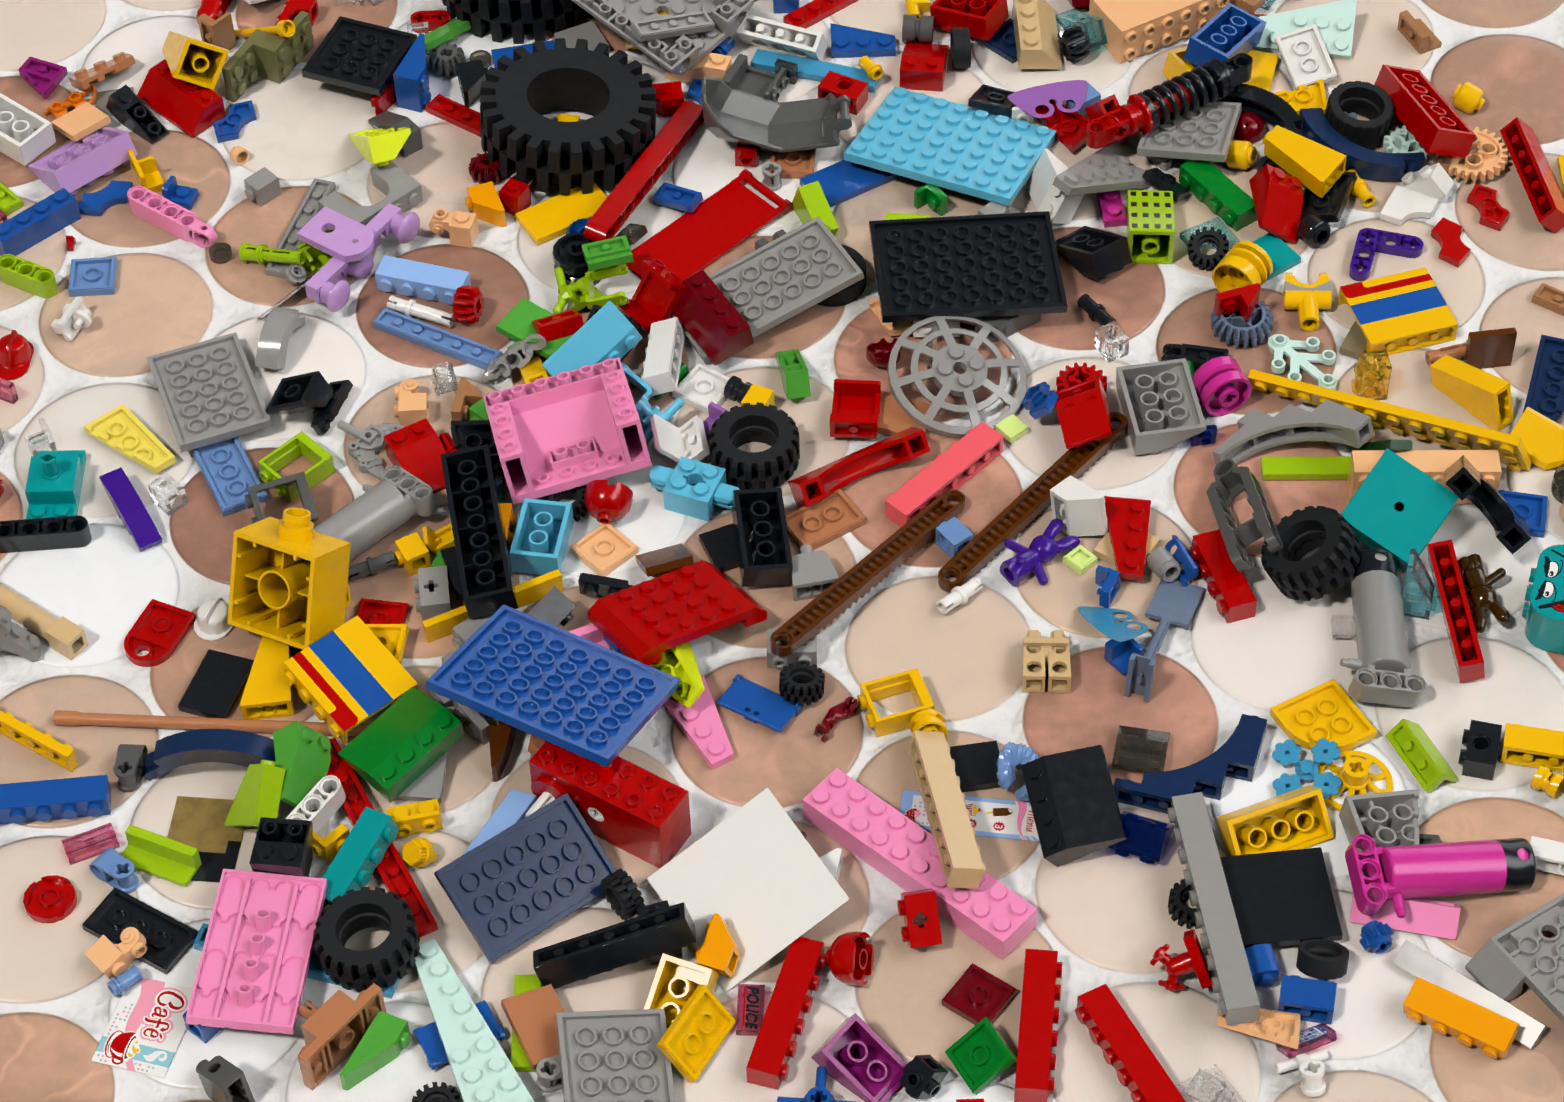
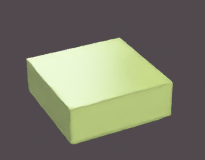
[995,414,1028,444]
[1063,544,1098,576]

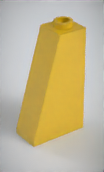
[1263,125,1347,198]
[1430,355,1514,431]
[240,636,294,720]

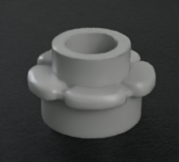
[285,264,307,285]

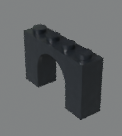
[1445,455,1531,555]

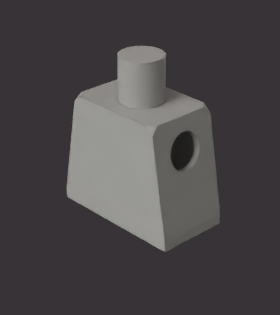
[792,545,839,601]

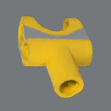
[1283,273,1332,332]

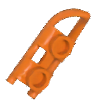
[44,84,97,121]

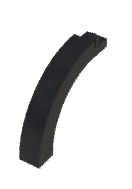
[1217,84,1303,136]

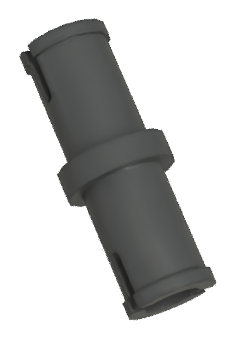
[348,551,397,582]

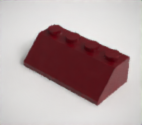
[672,270,754,365]

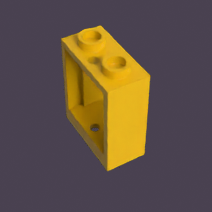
[857,668,935,737]

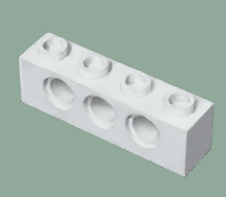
[737,14,828,61]

